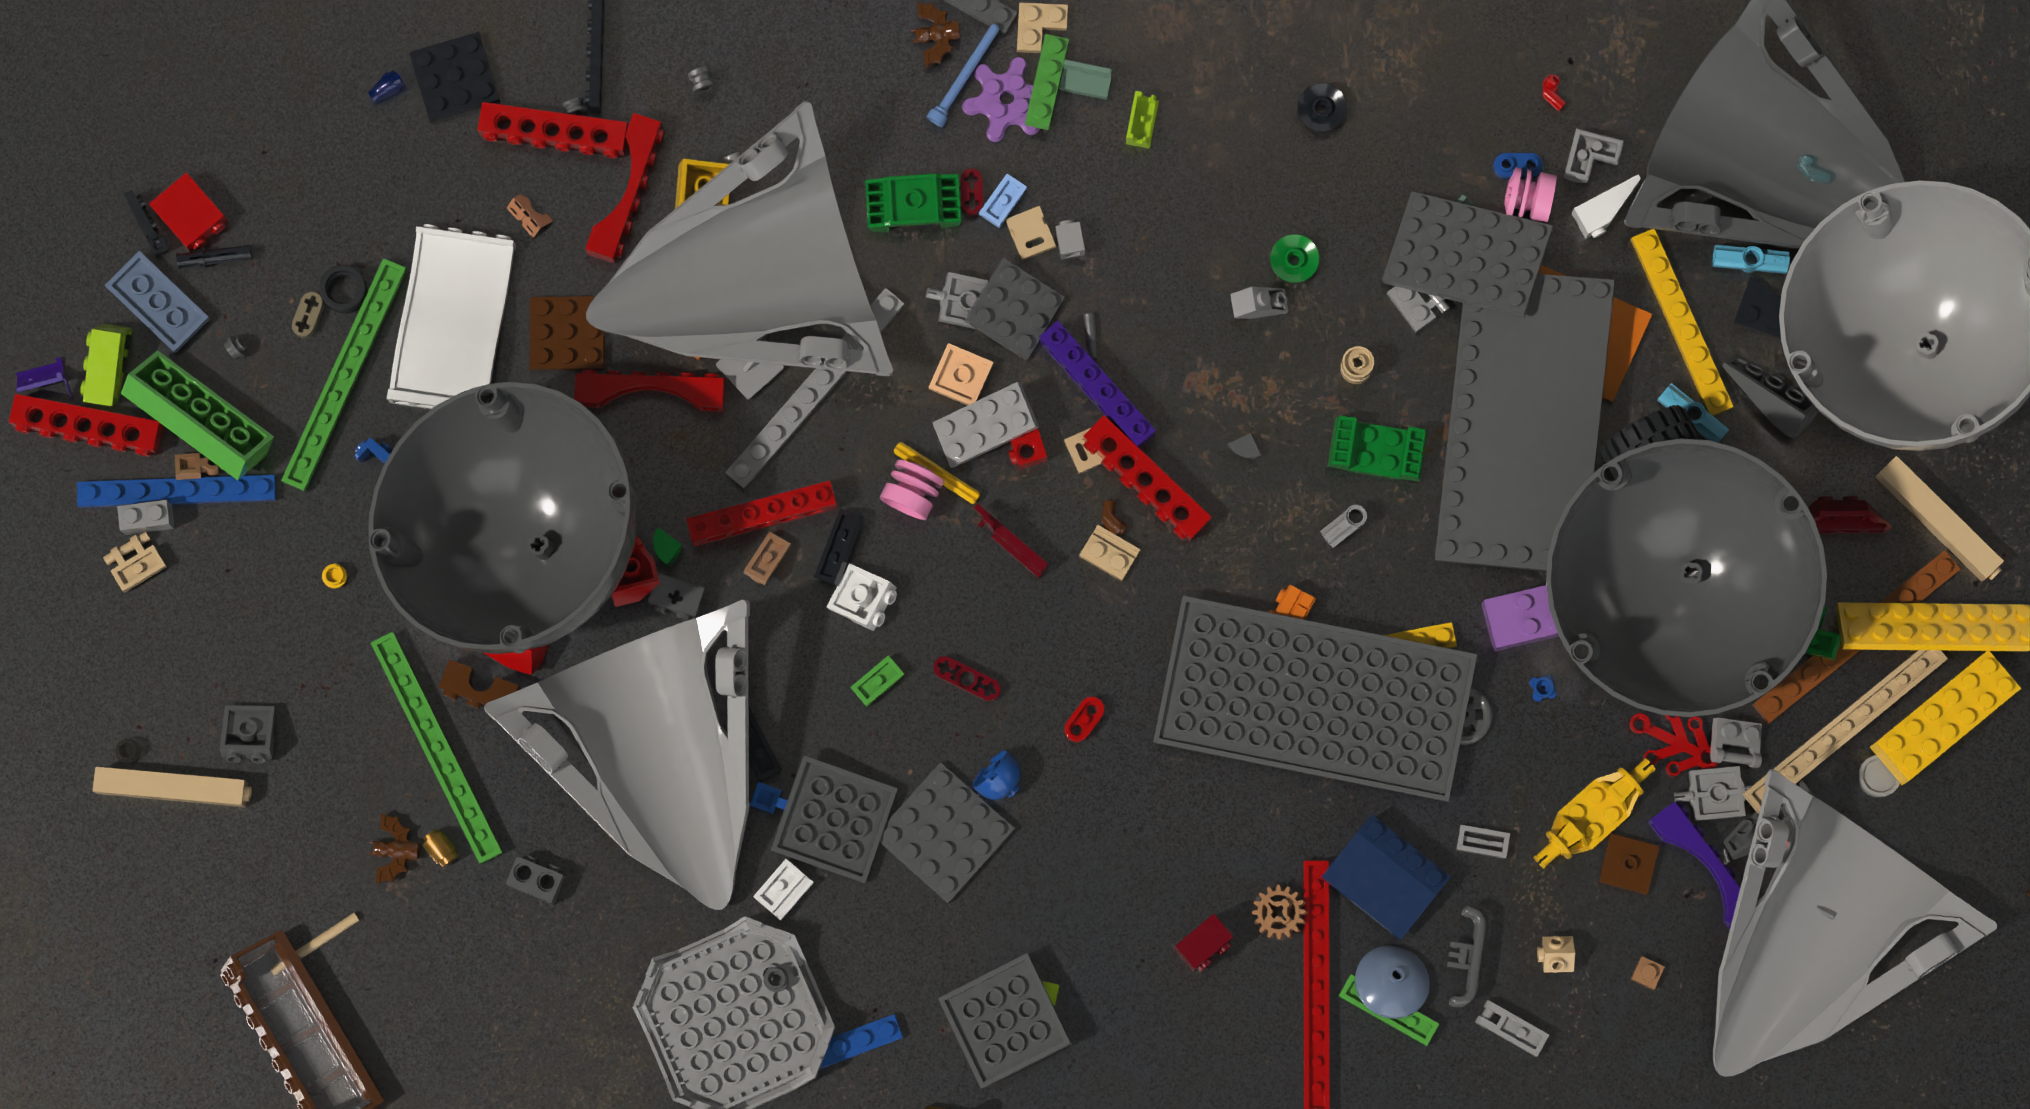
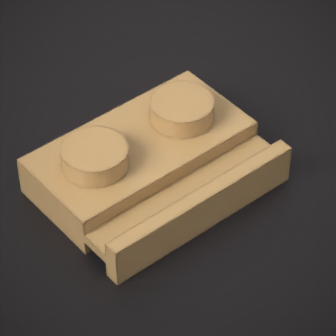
[1079,525,1140,581]

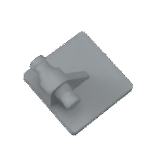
[716,339,784,400]

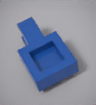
[750,782,787,814]

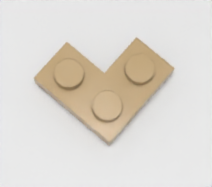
[1017,2,1068,53]

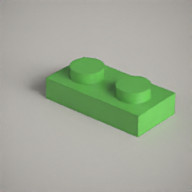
[850,655,905,707]

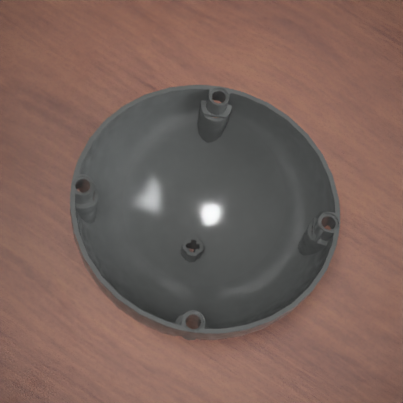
[368,382,638,654]
[1546,439,1827,717]

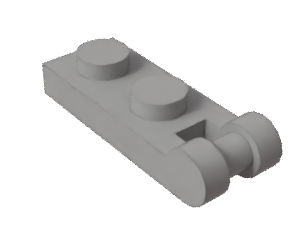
[1475,1000,1549,1057]

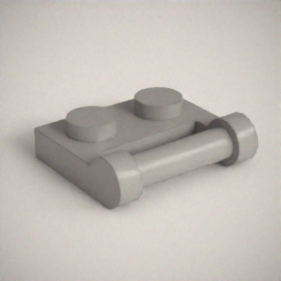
[1710,717,1762,768]

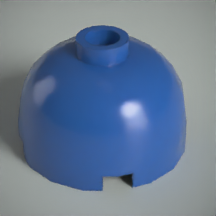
[972,750,1021,800]

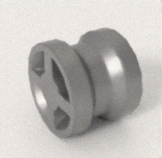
[688,66,717,94]

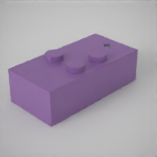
[1481,585,1559,652]

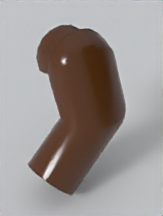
[1101,500,1126,535]

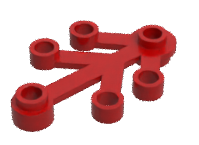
[1629,713,1718,777]

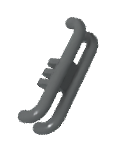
[1447,906,1486,1007]

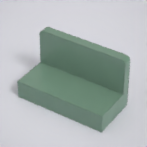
[1059,60,1112,100]

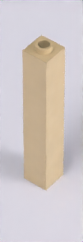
[1875,456,2004,582]
[93,767,252,807]

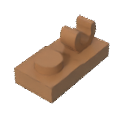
[744,531,791,585]

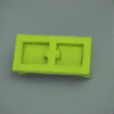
[1126,91,1159,149]

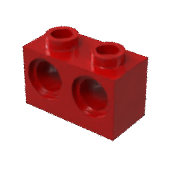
[1008,428,1047,470]

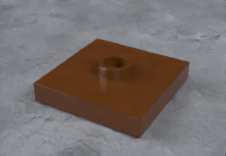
[1598,834,1659,895]

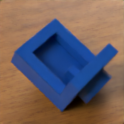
[354,437,393,464]

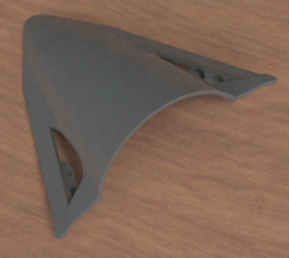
[1624,0,1906,248]

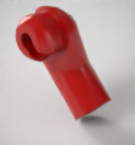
[1542,74,1567,111]

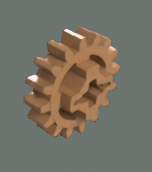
[1252,885,1308,940]

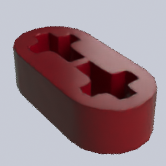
[960,168,983,216]

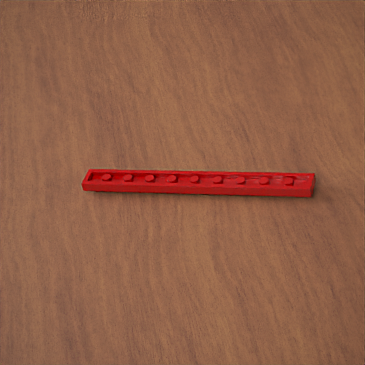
[1303,861,1330,1109]

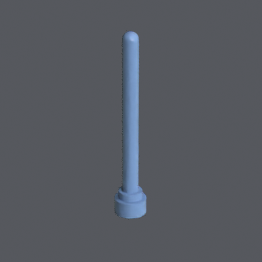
[926,24,999,127]

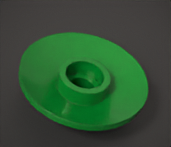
[1270,234,1319,283]

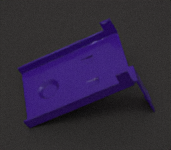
[16,357,73,399]

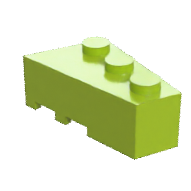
[81,323,133,406]

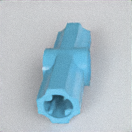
[1712,245,1790,274]
[1657,383,1729,443]

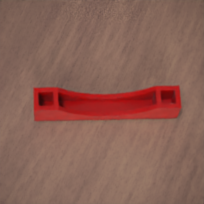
[585,113,665,263]
[574,370,725,412]

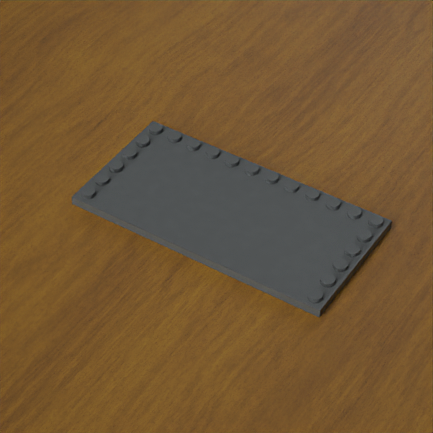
[1435,274,1615,571]
[1153,596,1477,802]

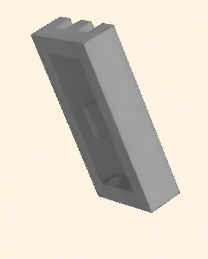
[1456,825,1510,859]

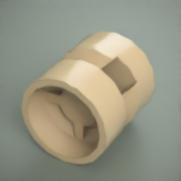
[1340,346,1374,384]

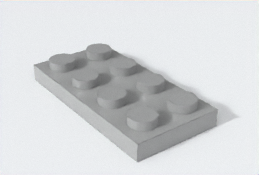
[932,382,1039,468]

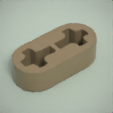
[292,292,324,339]

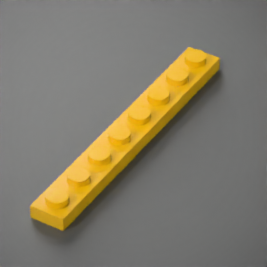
[1631,229,1734,416]

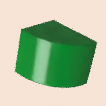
[653,528,684,568]

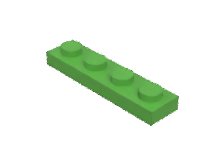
[1025,34,1069,130]
[1338,974,1439,1046]

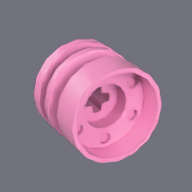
[1504,167,1557,224]
[880,460,944,520]

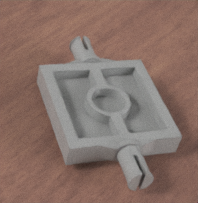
[926,272,988,329]
[1674,766,1752,821]

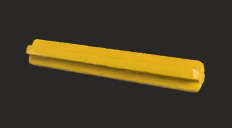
[894,442,980,504]

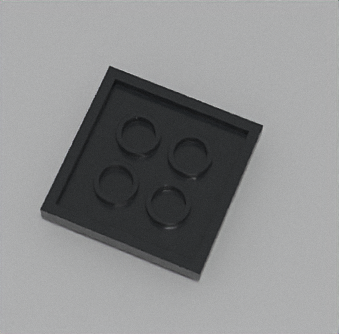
[409,31,501,123]

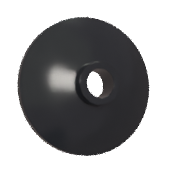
[1298,83,1347,132]

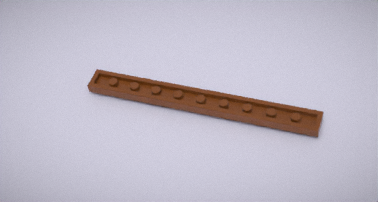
[1753,550,1961,724]

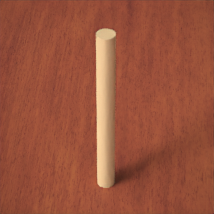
[270,912,360,976]

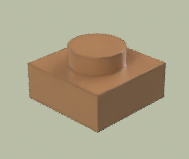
[1630,956,1665,990]

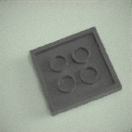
[964,258,1065,360]

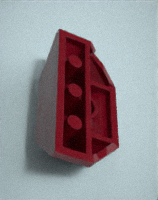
[1808,496,1891,534]

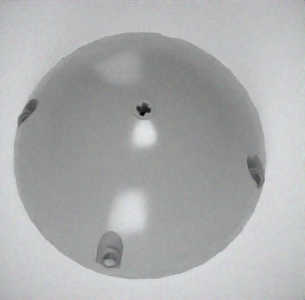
[1779,180,2030,451]

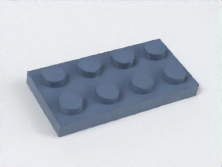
[104,251,210,354]

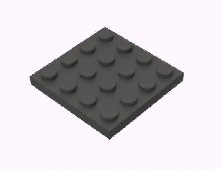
[770,755,898,883]
[874,762,1015,904]
[938,953,1072,1089]

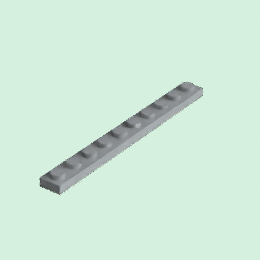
[725,288,905,490]

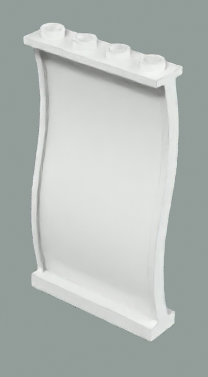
[387,224,516,409]

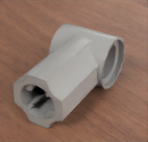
[1320,505,1367,548]

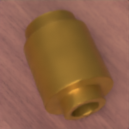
[422,829,458,867]

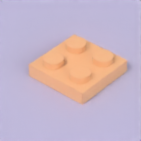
[929,343,994,406]

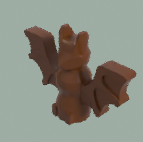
[911,2,961,68]
[368,813,420,884]

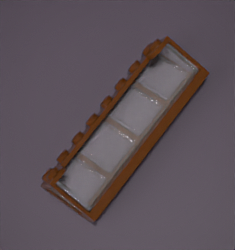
[220,929,384,1109]

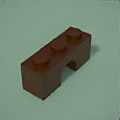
[438,659,521,709]

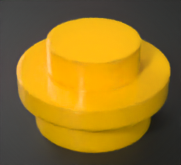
[322,564,347,589]

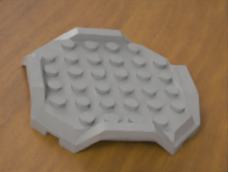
[633,916,835,1109]

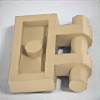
[103,531,167,593]

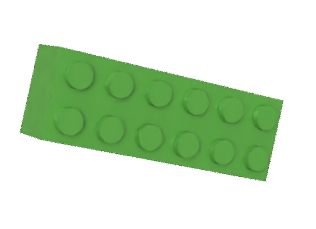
[121,350,274,480]

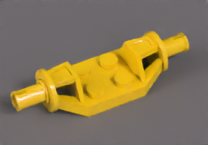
[1533,758,1656,869]

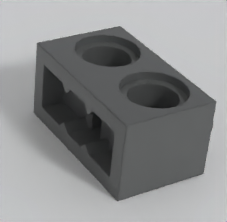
[505,855,566,904]

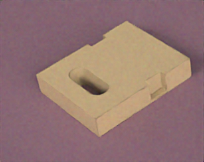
[1005,206,1056,261]
[1064,427,1116,474]

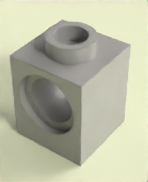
[1055,220,1085,260]

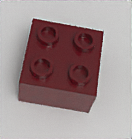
[1174,913,1233,972]

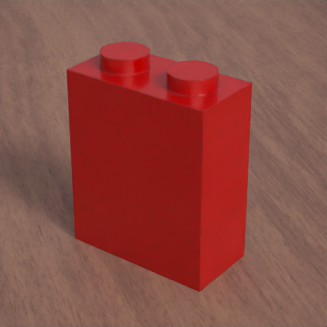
[149,172,228,252]

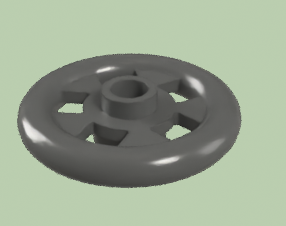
[1460,687,1493,745]

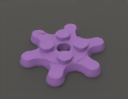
[962,57,1040,142]

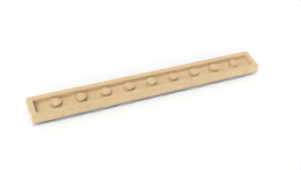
[1742,650,1948,813]

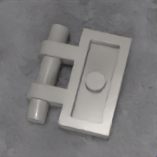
[1387,286,1450,333]

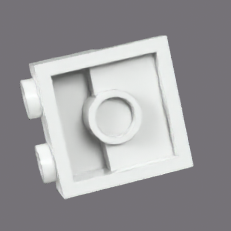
[827,563,897,631]

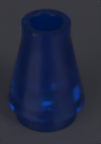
[368,70,405,104]

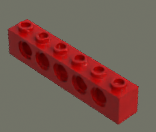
[477,102,628,159]
[9,394,164,457]
[1082,415,1212,541]
[686,480,838,547]

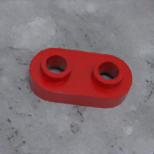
[1064,697,1104,742]

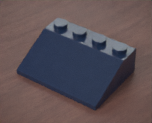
[1321,814,1450,940]

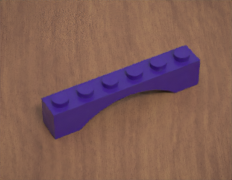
[1648,801,1741,930]

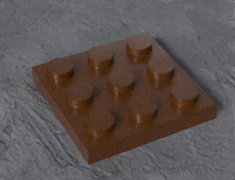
[529,296,604,371]

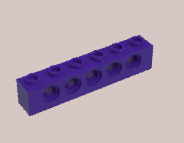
[1039,321,1156,449]

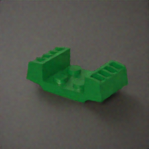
[865,174,961,232]
[1327,416,1428,482]

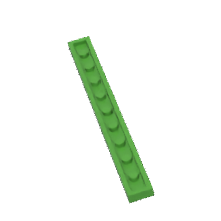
[281,258,407,492]
[371,631,503,864]

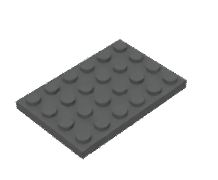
[1382,191,1553,318]

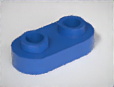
[1493,153,1543,179]

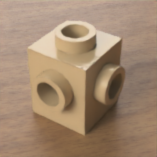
[1537,936,1575,973]

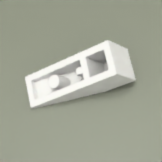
[1571,174,1641,239]

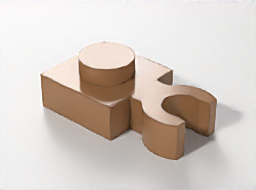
[175,453,219,480]

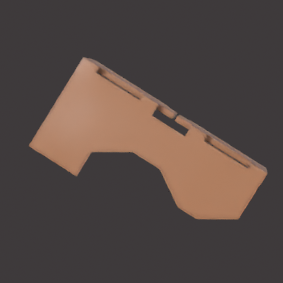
[507,194,553,238]

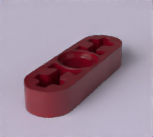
[933,656,1001,702]

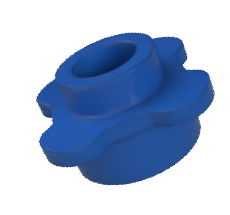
[1529,675,1557,702]

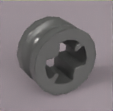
[563,97,587,115]

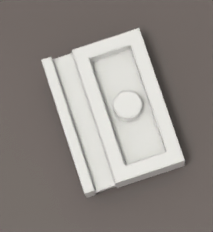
[753,859,814,921]

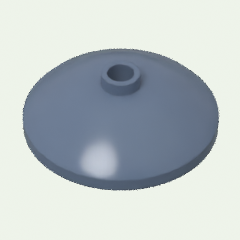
[1355,945,1430,1019]

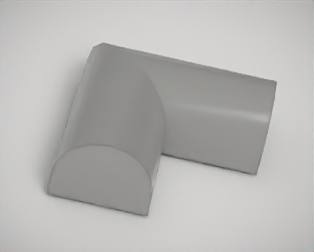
[1564,128,1624,183]

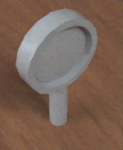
[1858,755,1900,797]

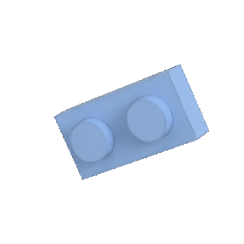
[979,174,1027,228]

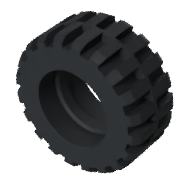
[1601,405,1701,485]

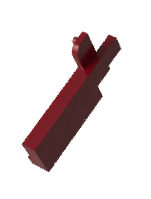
[974,504,1048,579]

